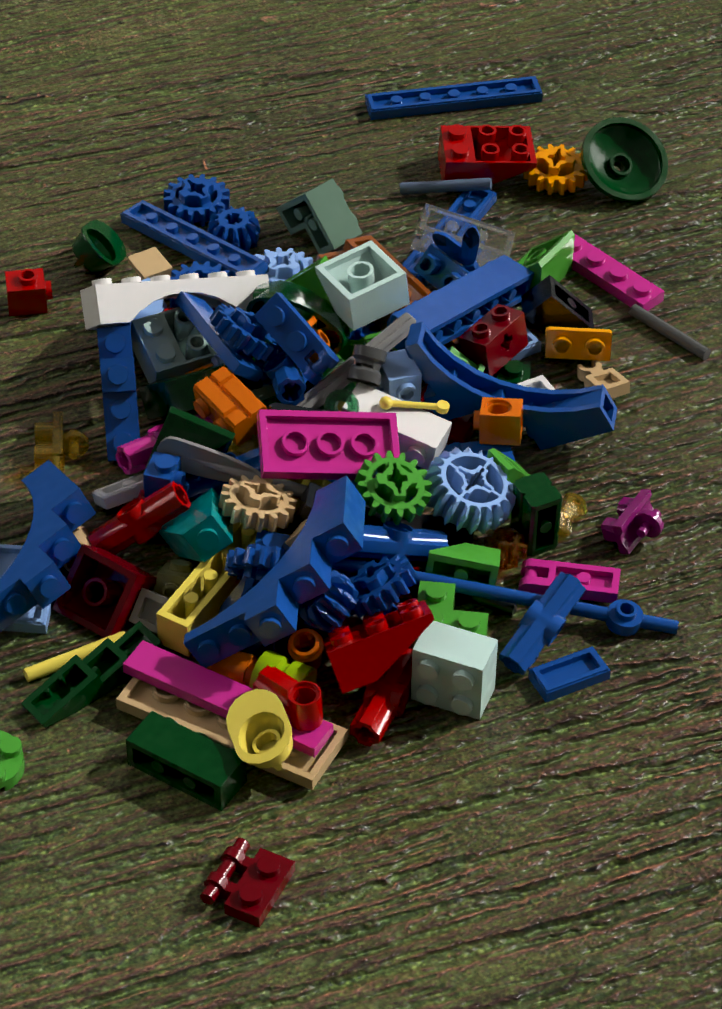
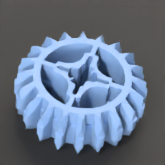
[424,447,516,535]

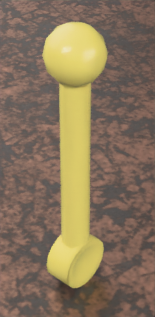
[379,396,450,414]

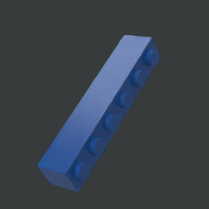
[387,255,534,350]

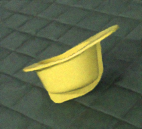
[226,689,293,771]

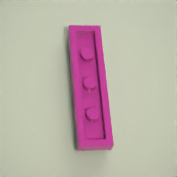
[572,233,665,311]

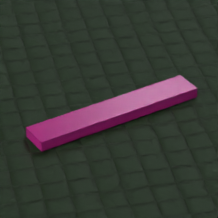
[123,640,333,758]

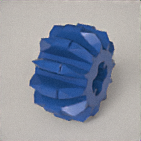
[207,206,260,253]
[298,570,359,633]

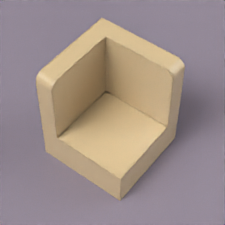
[128,247,173,281]

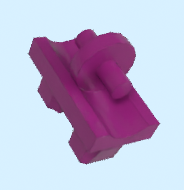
[601,489,664,555]

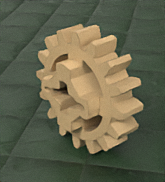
[218,475,297,533]

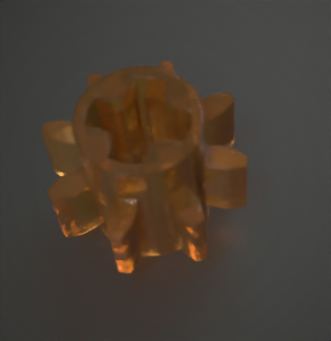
[484,526,528,570]

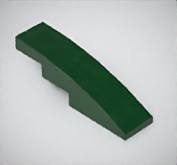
[21,621,166,728]

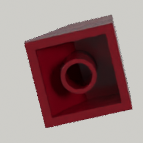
[53,545,157,638]

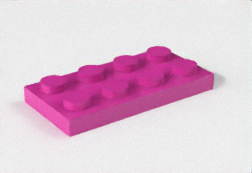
[256,409,400,480]

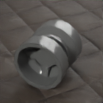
[347,345,387,387]

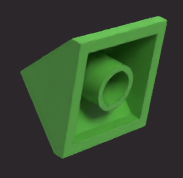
[517,230,575,290]

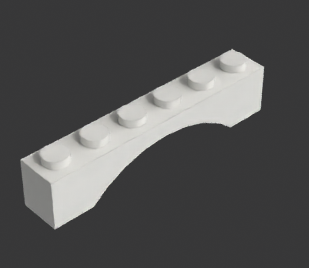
[80,270,269,330]

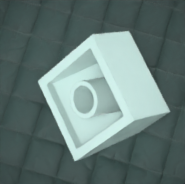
[315,240,410,331]

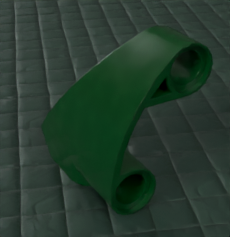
[246,280,350,354]

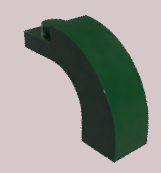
[138,356,262,419]

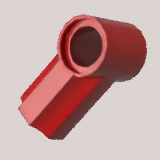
[253,665,323,731]

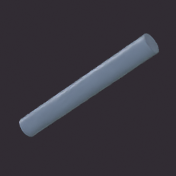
[400,178,492,195]

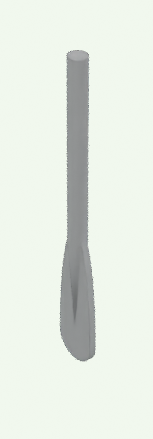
[157,436,391,523]

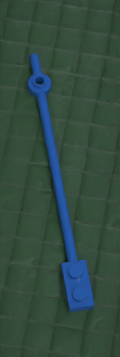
[255,530,679,636]

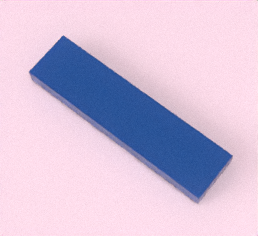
[175,291,264,382]

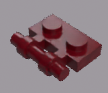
[200,838,295,928]

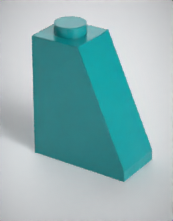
[158,488,233,562]

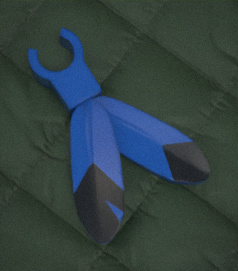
[432,225,480,272]

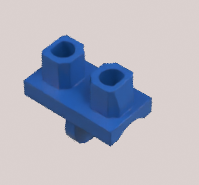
[413,244,469,289]

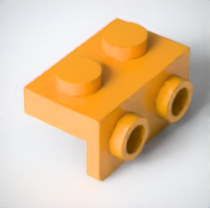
[545,326,612,361]

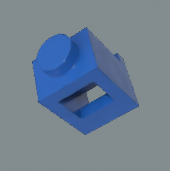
[143,451,189,498]

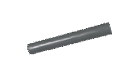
[629,304,711,361]

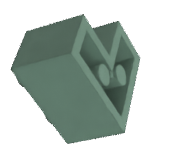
[276,178,362,254]

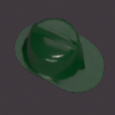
[72,220,126,273]

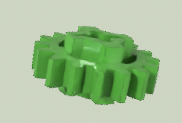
[355,451,432,525]

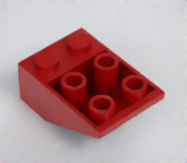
[438,124,537,192]
[323,598,435,694]

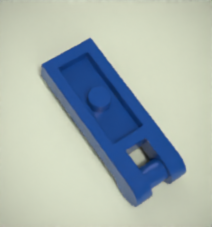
[254,292,340,385]

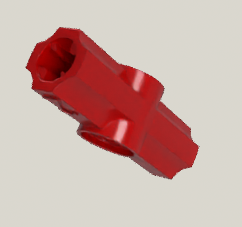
[87,481,191,554]
[350,648,412,747]

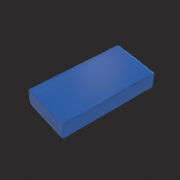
[528,646,611,702]

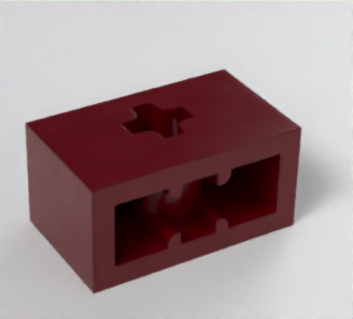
[459,304,528,376]

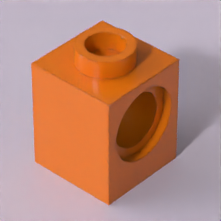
[473,397,523,446]

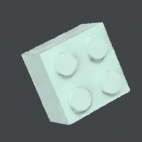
[411,621,498,720]

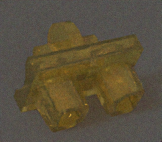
[34,411,89,474]

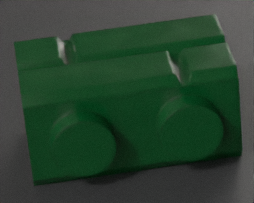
[510,472,562,557]

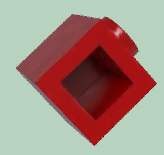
[5,268,53,316]

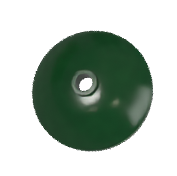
[581,117,668,203]

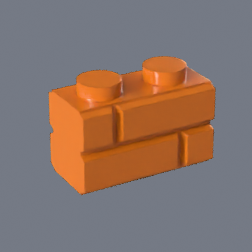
[193,366,267,446]

